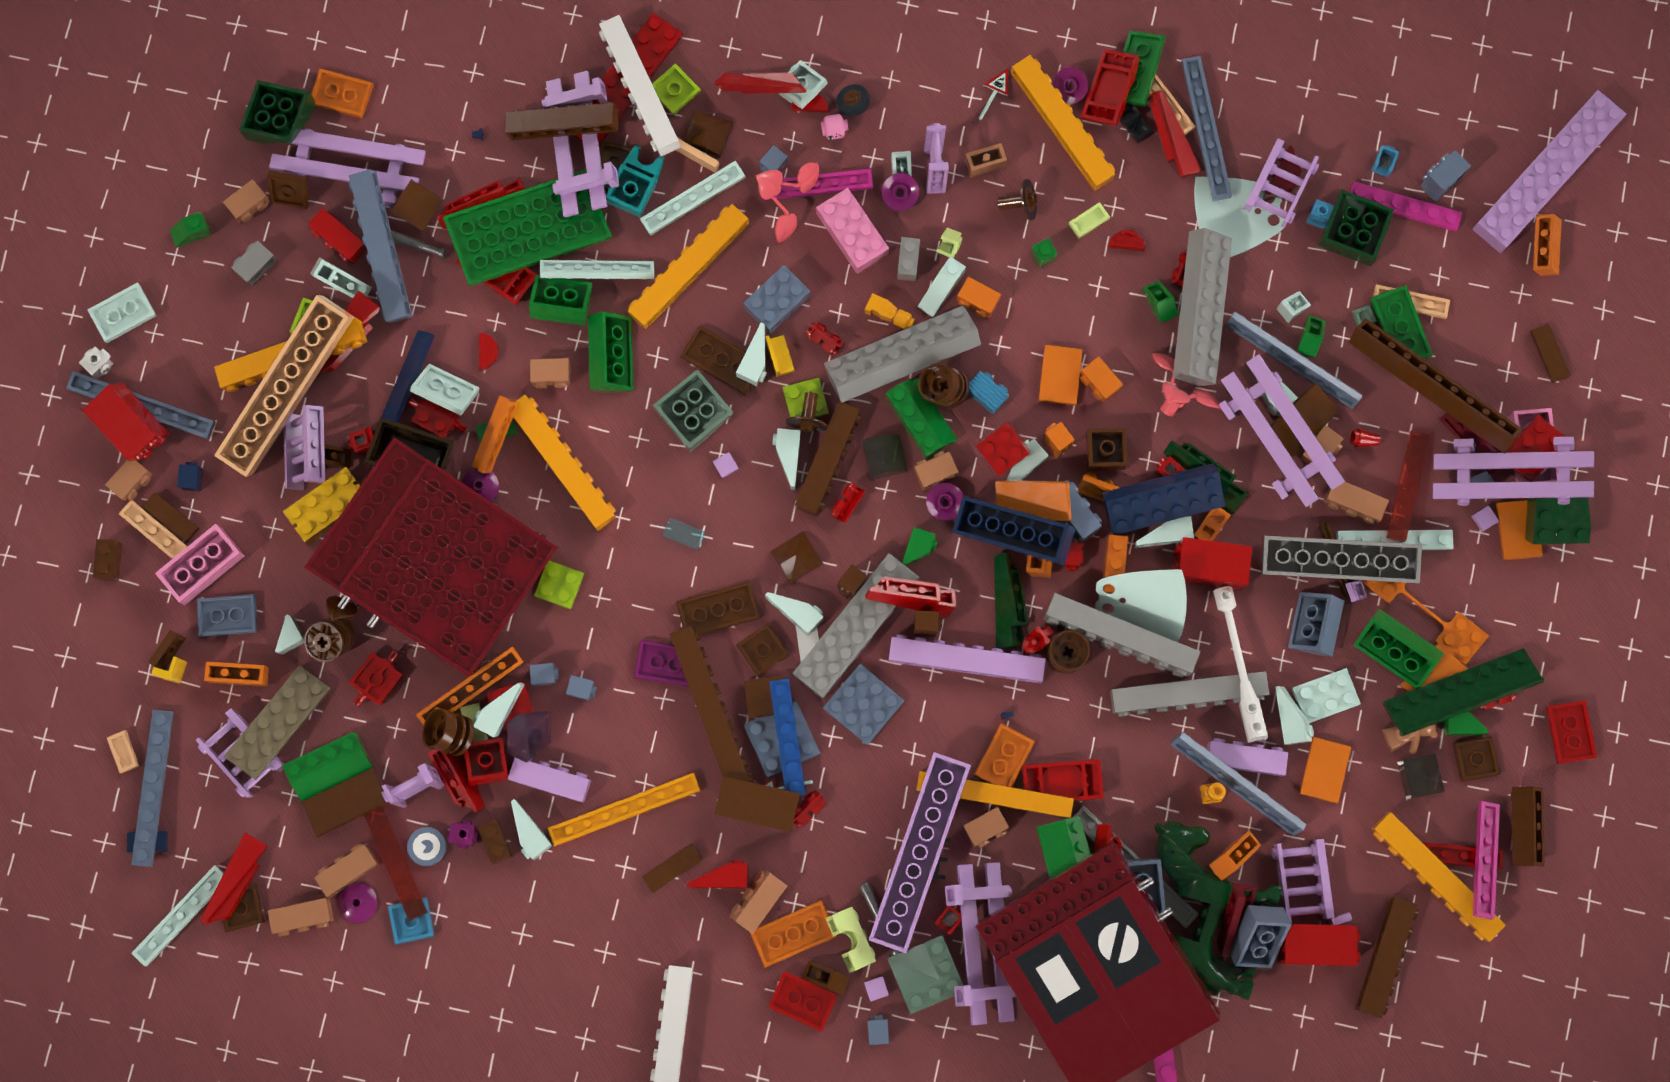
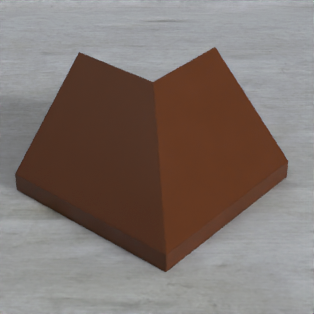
[686,111,732,157]
[771,532,823,584]

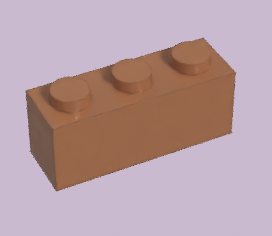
[1324,482,1389,525]
[314,844,380,898]
[729,869,787,934]
[268,898,334,937]

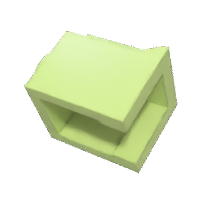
[936,228,963,258]

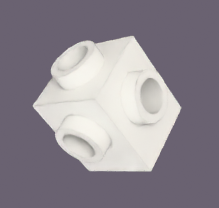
[79,347,114,380]

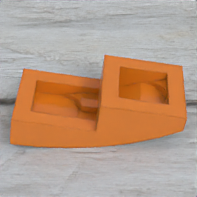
[1194,508,1231,541]

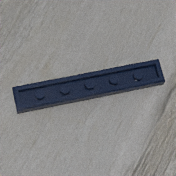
[374,330,435,434]

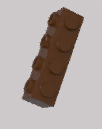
[1511,786,1544,867]

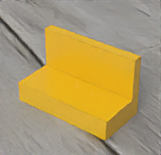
[765,335,795,377]
[151,656,187,684]

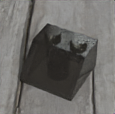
[862,435,908,481]
[1397,754,1445,800]

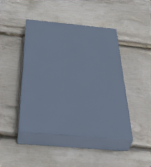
[197,594,258,637]

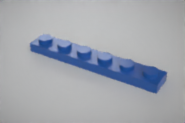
[769,678,806,795]

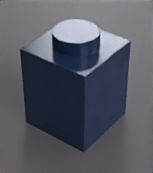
[177,462,203,491]

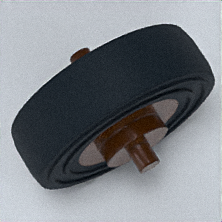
[836,84,870,117]

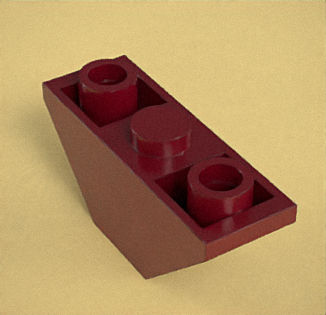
[1262,145,1302,201]

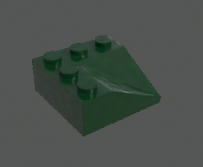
[239,80,315,144]
[1318,189,1395,267]
[1525,497,1591,544]

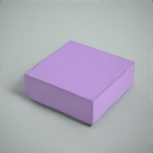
[713,452,739,479]
[1471,505,1499,532]
[1345,580,1367,602]
[1327,912,1352,925]
[864,976,889,1002]

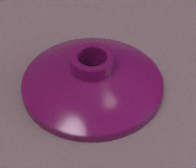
[1053,67,1088,105]
[882,173,919,211]
[462,468,499,502]
[926,483,963,521]
[338,883,378,923]

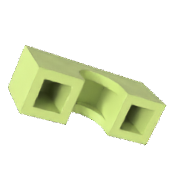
[825,907,876,973]

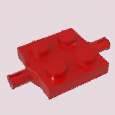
[407,397,468,439]
[348,651,404,708]

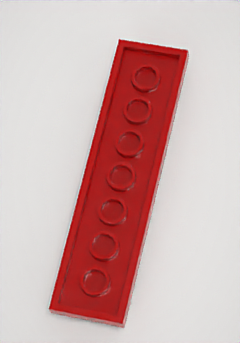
[573,13,683,146]

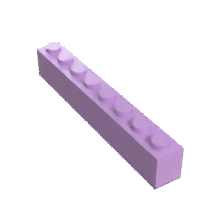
[888,635,1045,684]

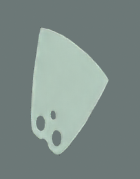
[1194,177,1284,257]
[1095,569,1187,642]

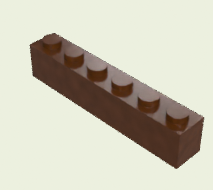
[505,102,619,140]
[795,401,862,517]
[1355,897,1419,1018]

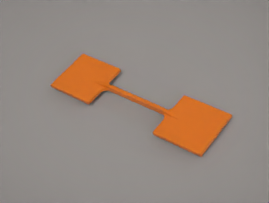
[1362,580,1489,665]

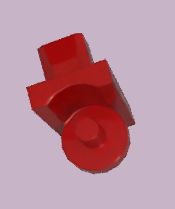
[1022,625,1055,654]

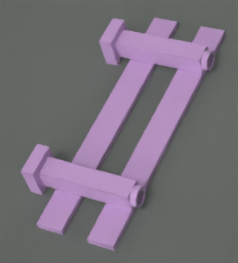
[542,71,619,217]
[269,128,426,209]
[1218,354,1345,507]
[1433,437,1594,506]
[945,862,1017,1025]

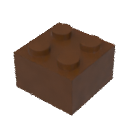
[1085,428,1128,471]

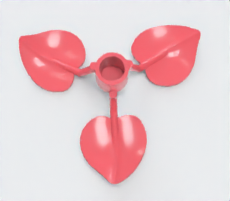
[756,162,819,244]
[1151,353,1221,417]

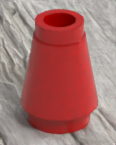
[1350,428,1380,447]

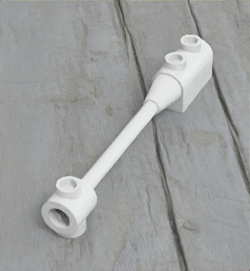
[1213,586,1268,743]

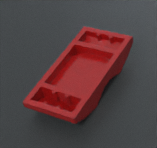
[1081,49,1140,126]
[455,259,538,306]
[1022,759,1104,801]

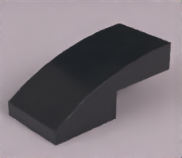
[1120,103,1153,144]

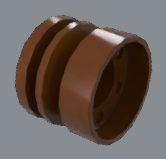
[919,363,969,408]
[304,617,355,662]
[1047,630,1090,674]
[422,708,474,756]

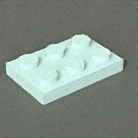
[88,282,157,343]
[410,364,480,415]
[1291,668,1361,723]

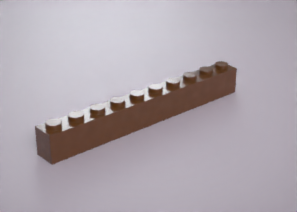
[1348,318,1523,454]
[669,626,754,783]

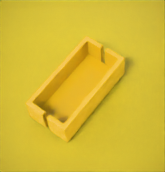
[283,467,360,545]

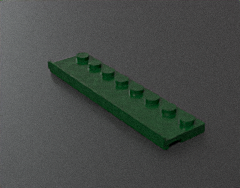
[1383,648,1544,737]

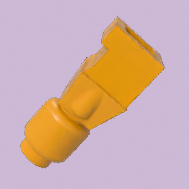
[865,293,915,329]
[1200,782,1226,804]

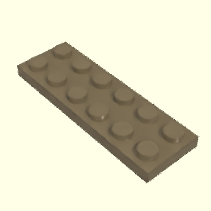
[224,665,331,780]

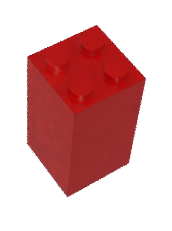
[82,383,170,462]
[1171,537,1252,590]
[1278,924,1360,966]

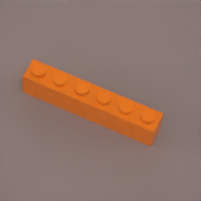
[416,645,524,726]

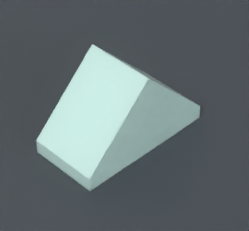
[891,151,912,177]
[1277,291,1311,323]
[275,615,304,655]

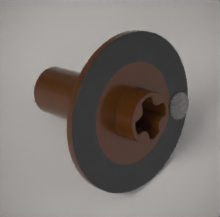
[998,179,1037,221]
[786,392,828,433]

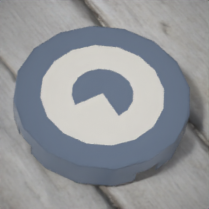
[407,827,447,866]

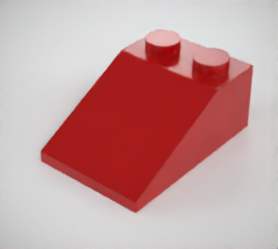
[687,860,748,889]

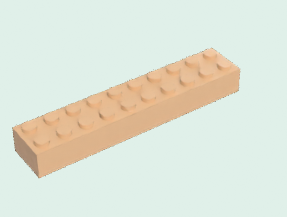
[214,295,354,477]

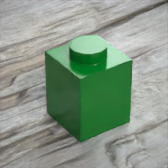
[1031,238,1058,268]

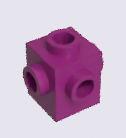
[448,820,479,849]

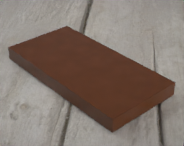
[680,325,752,395]
[1270,383,1339,457]
[676,581,760,636]
[302,768,389,837]
[715,776,800,832]

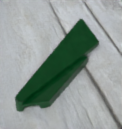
[1164,441,1248,515]
[994,552,1029,649]

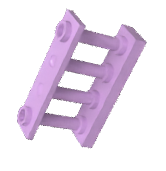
[924,123,949,194]
[1243,138,1319,228]
[284,405,325,490]
[196,708,284,798]
[381,763,445,808]
[1272,839,1335,922]

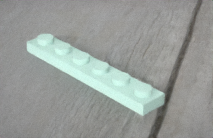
[640,161,746,236]
[540,260,654,280]
[1336,530,1454,550]
[131,865,224,967]

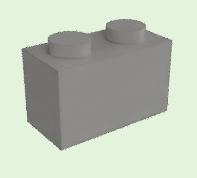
[897,237,920,281]
[231,240,278,287]

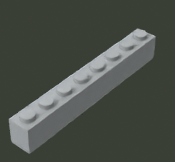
[1110,672,1269,717]

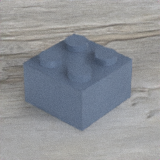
[1420,150,1471,202]

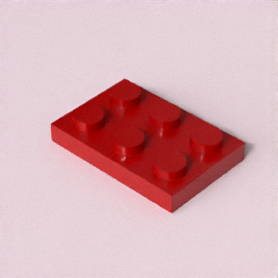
[1506,414,1565,482]
[1546,700,1598,764]
[768,971,838,1032]

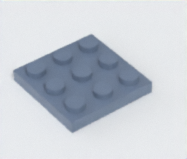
[823,664,905,746]
[744,701,820,778]

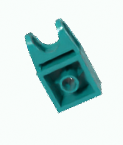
[606,144,664,218]

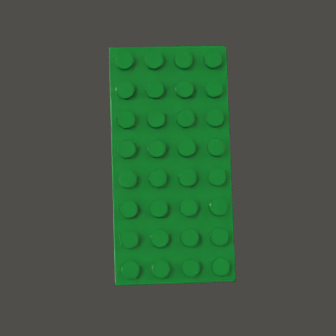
[443,169,612,287]

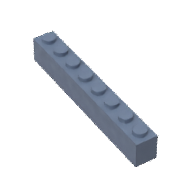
[348,169,413,323]

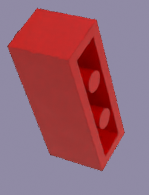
[307,208,367,265]

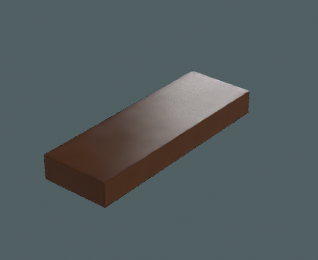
[1530,324,1571,383]
[142,492,199,542]
[642,844,702,893]

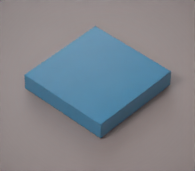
[388,897,435,945]

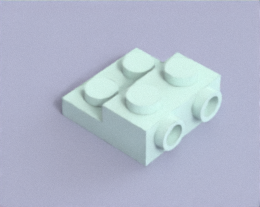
[778,60,828,109]

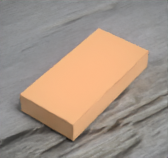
[107,730,140,774]

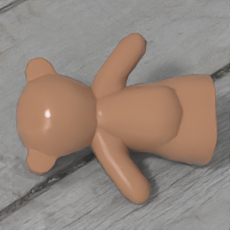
[1382,724,1437,755]

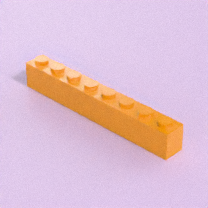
[1011,55,1115,191]
[628,204,749,330]
[214,317,367,392]
[513,395,616,531]
[1371,812,1506,942]

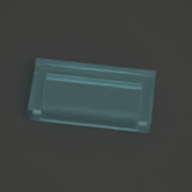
[663,518,705,550]

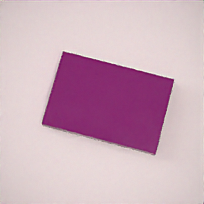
[634,640,689,687]

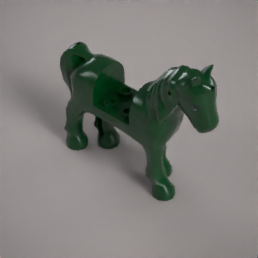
[1154,820,1282,1000]

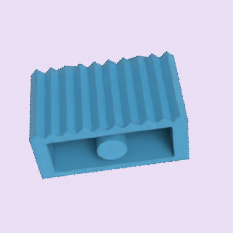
[968,371,1009,415]

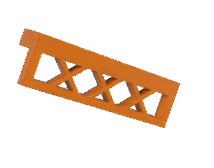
[472,395,519,473]

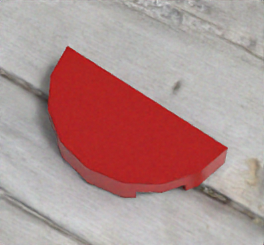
[791,94,828,113]
[1107,230,1145,252]
[479,332,499,371]

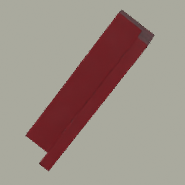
[1439,412,1503,475]
[1217,884,1258,957]

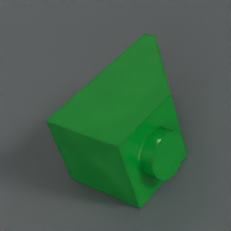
[170,212,212,248]
[1142,280,1178,323]
[1297,315,1326,357]
[902,527,938,566]
[1444,711,1488,736]

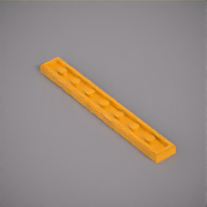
[916,771,1074,818]
[547,773,701,847]

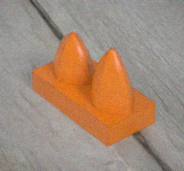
[1077,471,1120,502]

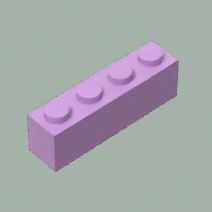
[1207,738,1288,777]
[508,755,591,803]

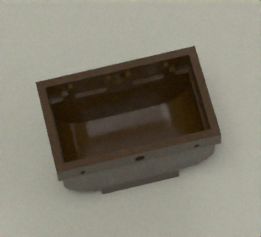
[364,417,455,471]

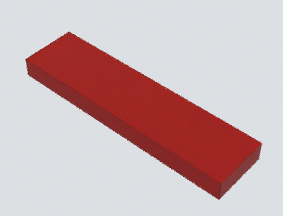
[1424,842,1504,870]

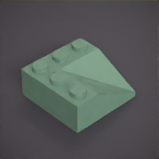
[653,369,734,453]
[887,935,963,1014]

